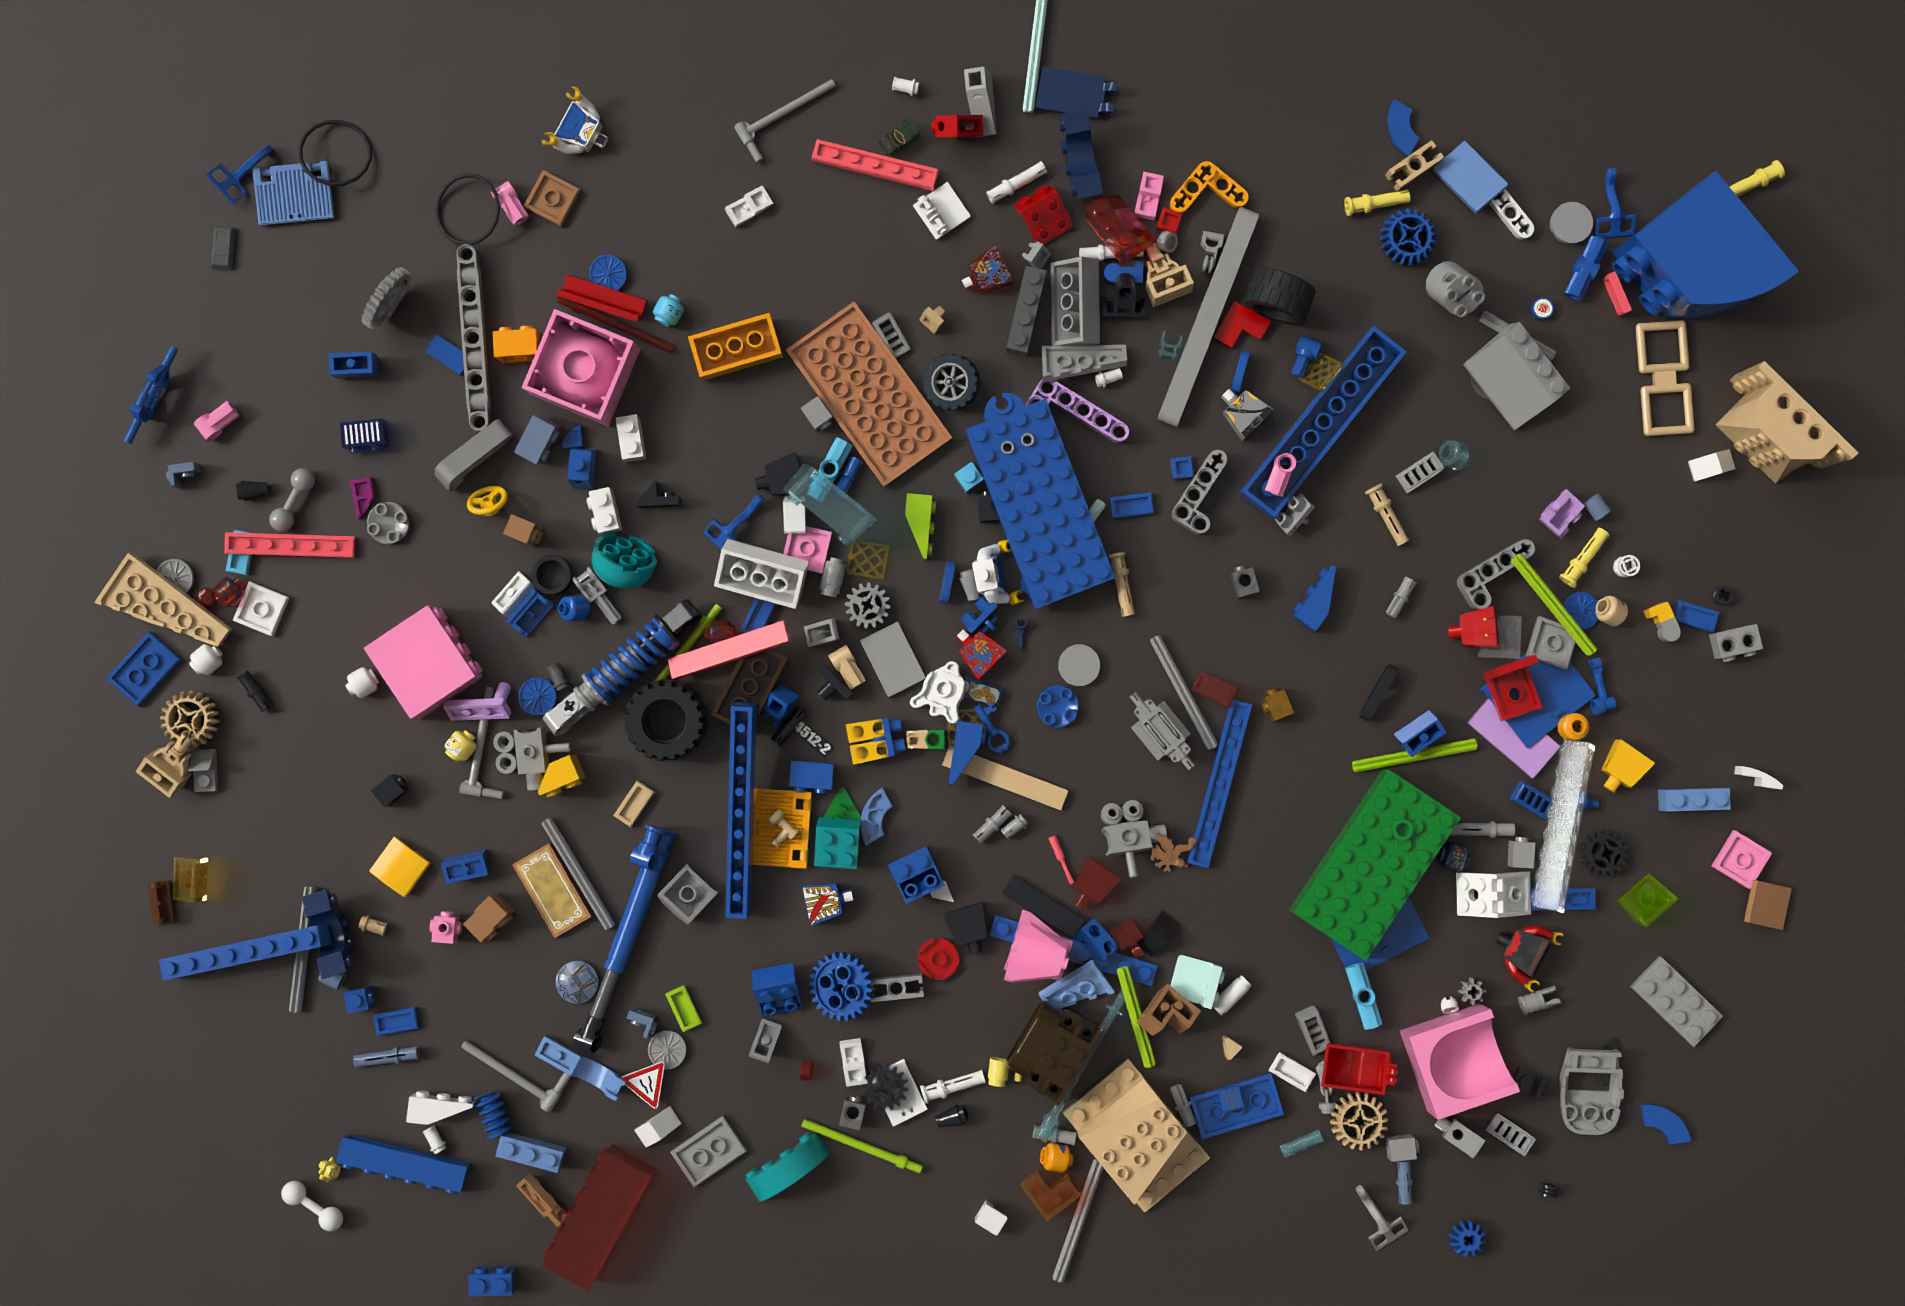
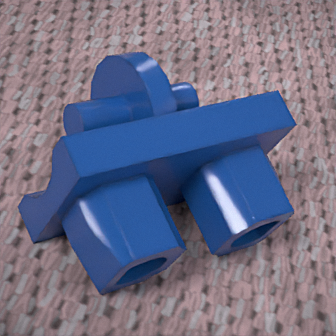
[961,597,998,634]

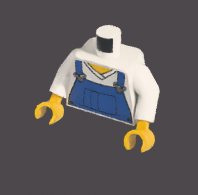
[542,86,608,154]
[972,540,1024,605]

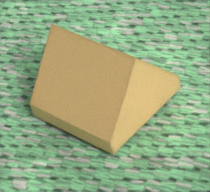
[1222,1035,1243,1060]

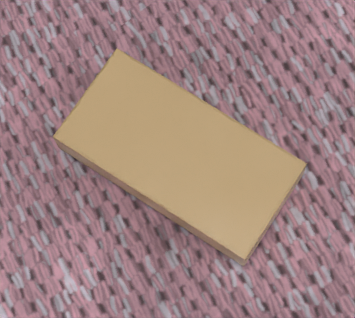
[613,780,655,827]

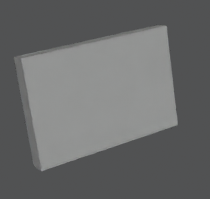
[860,622,926,697]
[670,1115,747,1187]

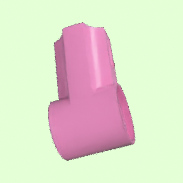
[491,181,529,226]
[194,401,240,442]
[1265,453,1296,497]

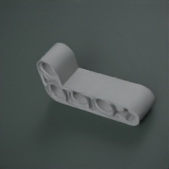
[435,419,513,492]
[1172,450,1227,535]
[1457,539,1535,610]

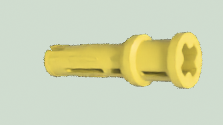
[1730,160,1785,197]
[1344,190,1410,216]
[1559,528,1610,588]

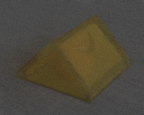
[173,857,208,902]

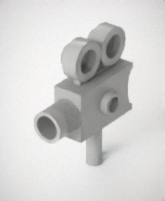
[493,726,571,790]
[1100,800,1167,878]

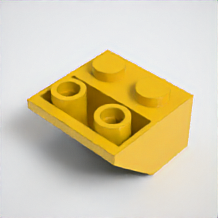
[538,755,586,798]

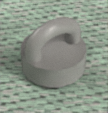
[1156,231,1178,253]

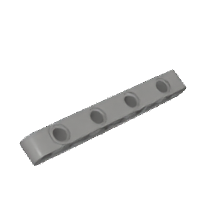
[457,244,491,433]

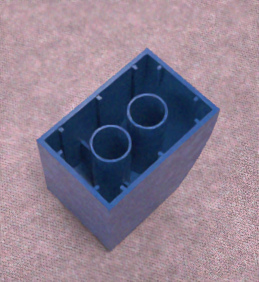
[1611,171,1799,320]

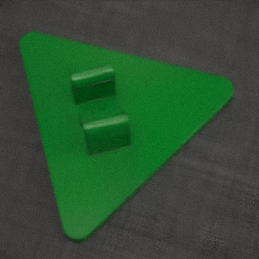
[824,787,861,820]

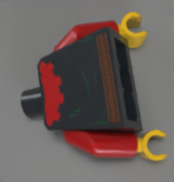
[1496,926,1564,992]

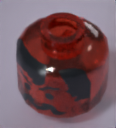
[213,576,245,608]
[704,620,736,645]

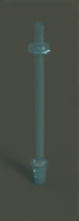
[1034,989,1125,1143]

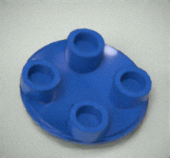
[1037,685,1079,728]

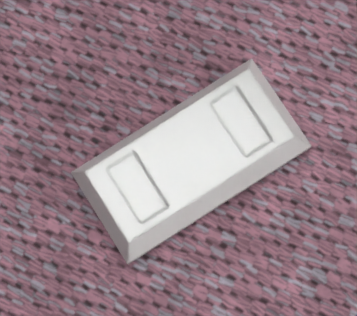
[1268,1052,1316,1092]

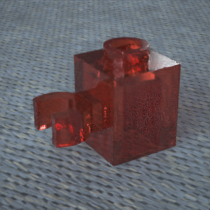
[1109,917,1143,958]

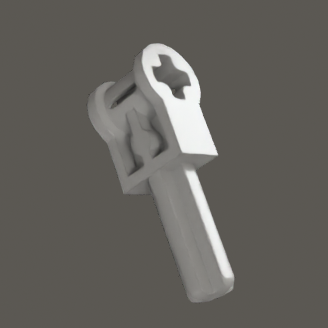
[572,566,622,624]

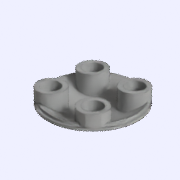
[367,502,409,544]

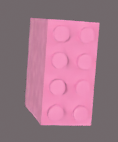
[364,605,483,719]

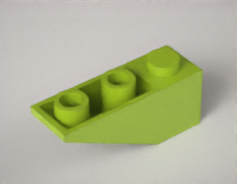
[905,493,936,560]

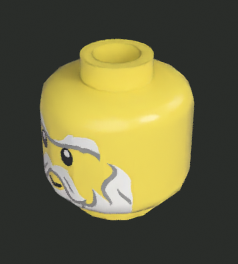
[445,730,477,762]

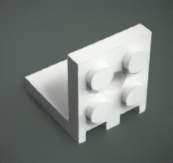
[1456,871,1531,918]

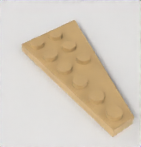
[94,552,232,647]

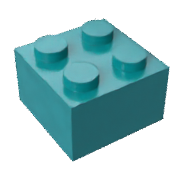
[814,817,861,869]

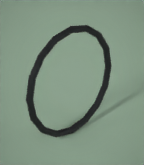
[298,120,372,186]
[435,173,501,245]

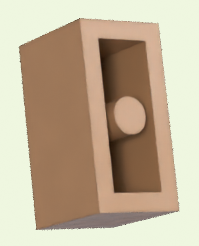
[503,514,543,547]

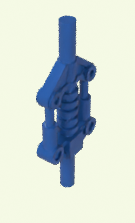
[123,346,179,444]

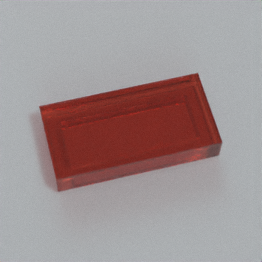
[1191,671,1239,708]

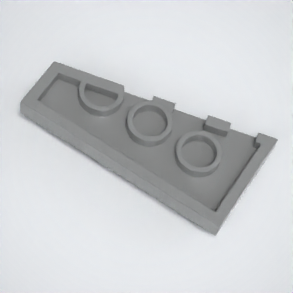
[1042,345,1127,382]

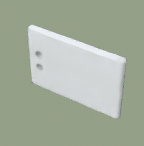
[870,1059,928,1126]

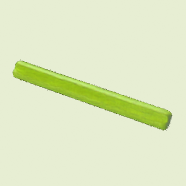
[1117,966,1156,1068]

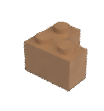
[463,893,515,942]
[1136,984,1201,1036]

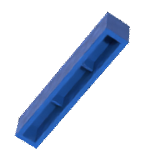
[336,1134,471,1194]

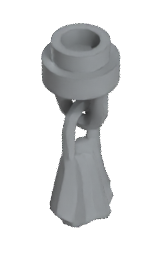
[1316,1061,1336,1114]

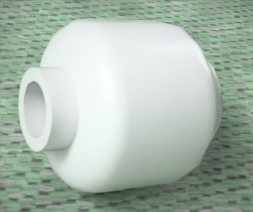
[189,644,223,675]
[345,667,379,698]

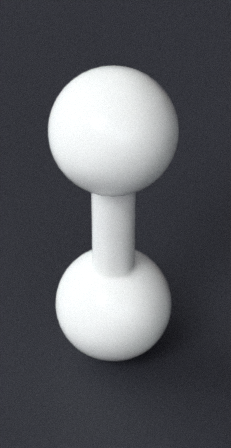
[281,1181,343,1231]

